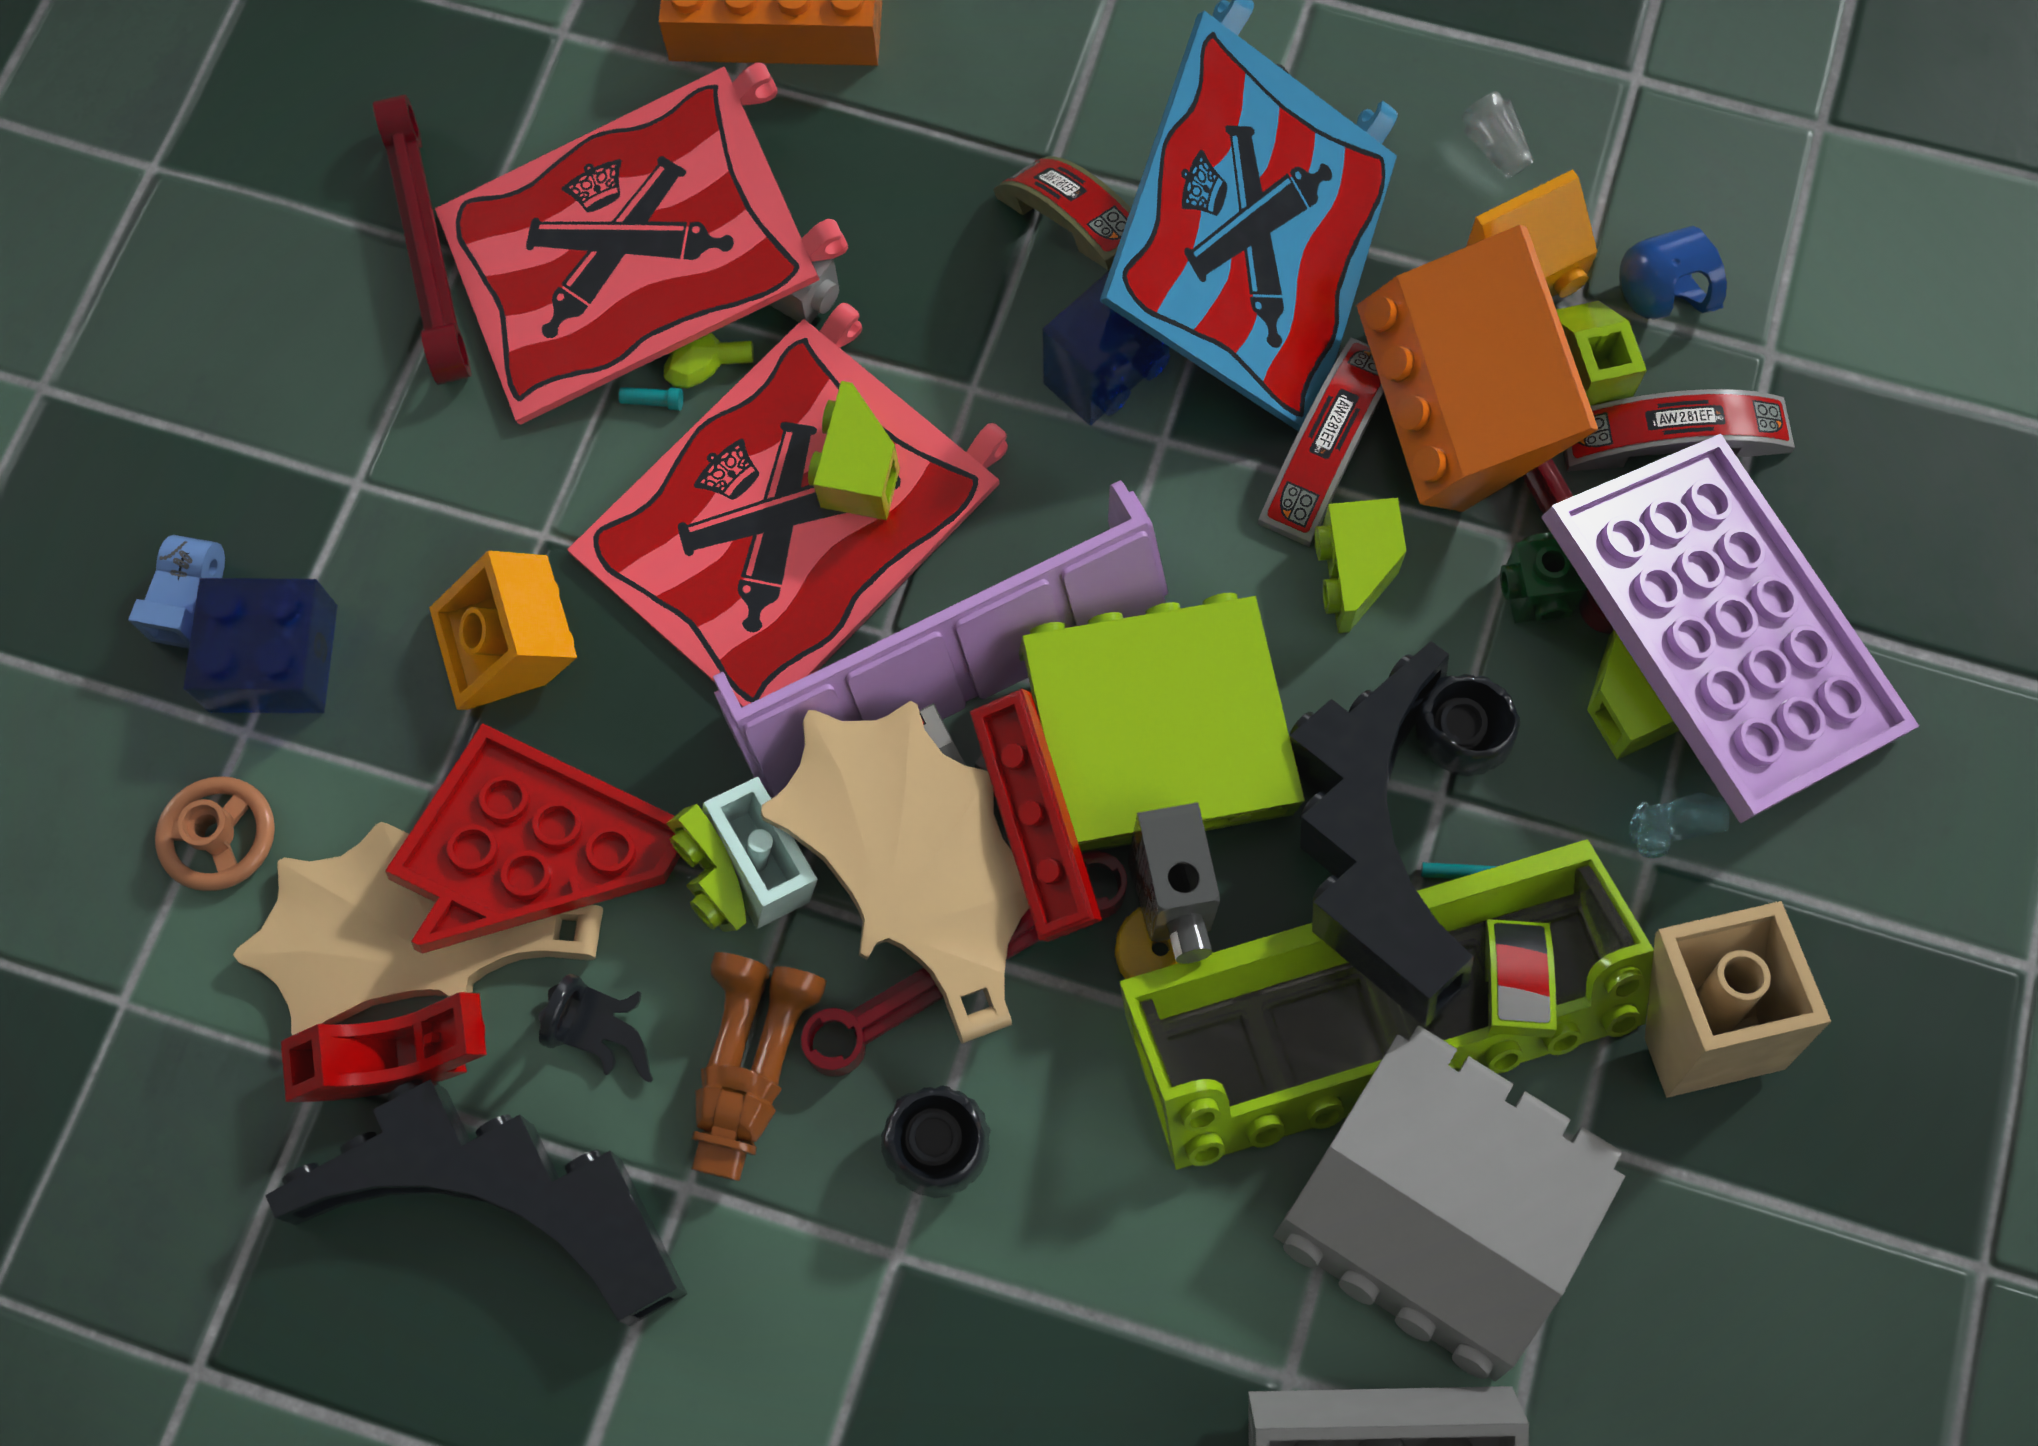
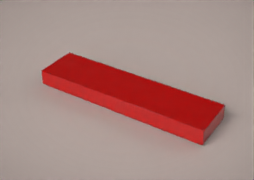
[970,688,1102,942]

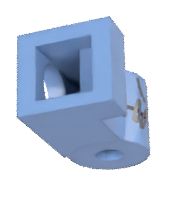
[128,535,225,650]

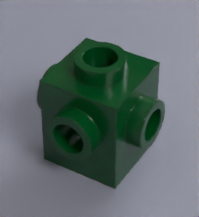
[1500,533,1588,623]

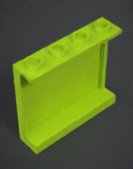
[1018,593,1305,853]

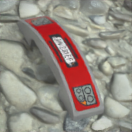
[1257,337,1385,547]
[1563,389,1795,472]

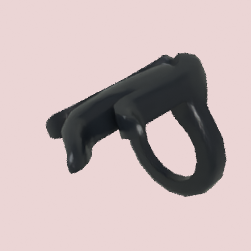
[538,974,653,1083]

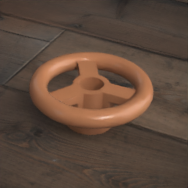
[155,776,275,891]

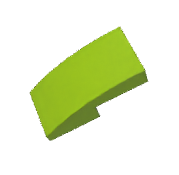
[666,804,746,932]

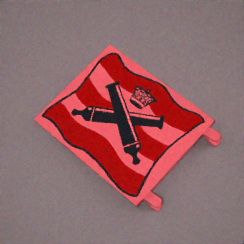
[435,62,848,425]
[567,303,1008,707]

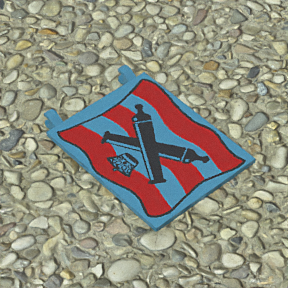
[1100,0,1397,432]

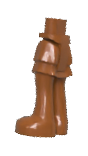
[691,952,827,1181]

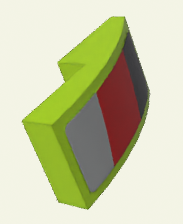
[1485,919,1557,1038]

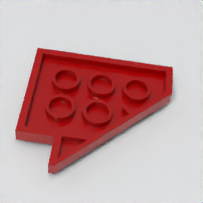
[385,723,681,954]

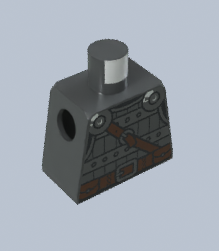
[1128,802,1220,964]

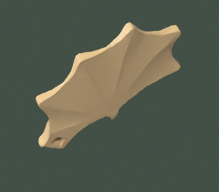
[761,701,1029,1044]
[233,822,603,1035]

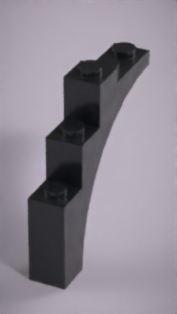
[1289,641,1473,1027]
[265,1079,687,1326]

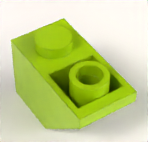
[1556,301,1647,406]
[808,381,900,520]
[1315,498,1407,633]
[1587,629,1679,760]

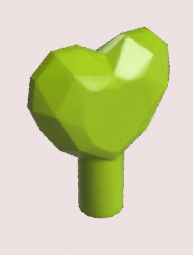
[664,333,754,388]

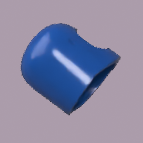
[1619,226,1727,319]

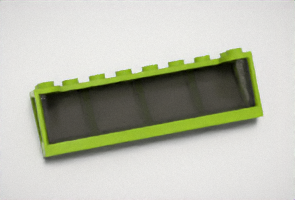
[1119,839,1654,1170]

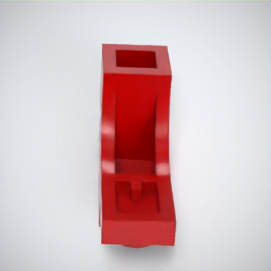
[281,992,487,1102]

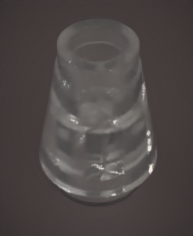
[1461,92,1534,178]

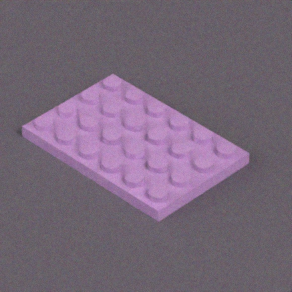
[1541,434,1919,824]

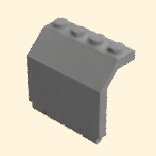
[1273,1025,1625,1382]

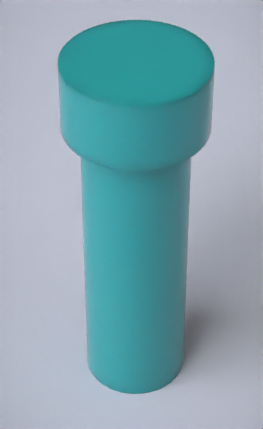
[619,387,684,411]

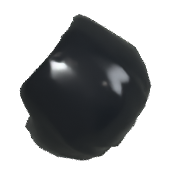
[1416,674,1521,776]
[881,1085,991,1198]

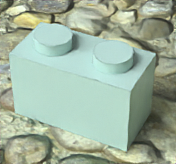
[702,776,817,929]

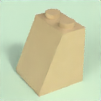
[1645,901,1831,1098]

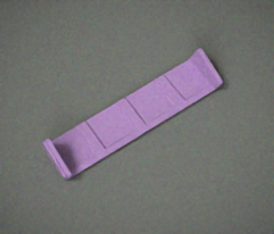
[713,480,1168,798]

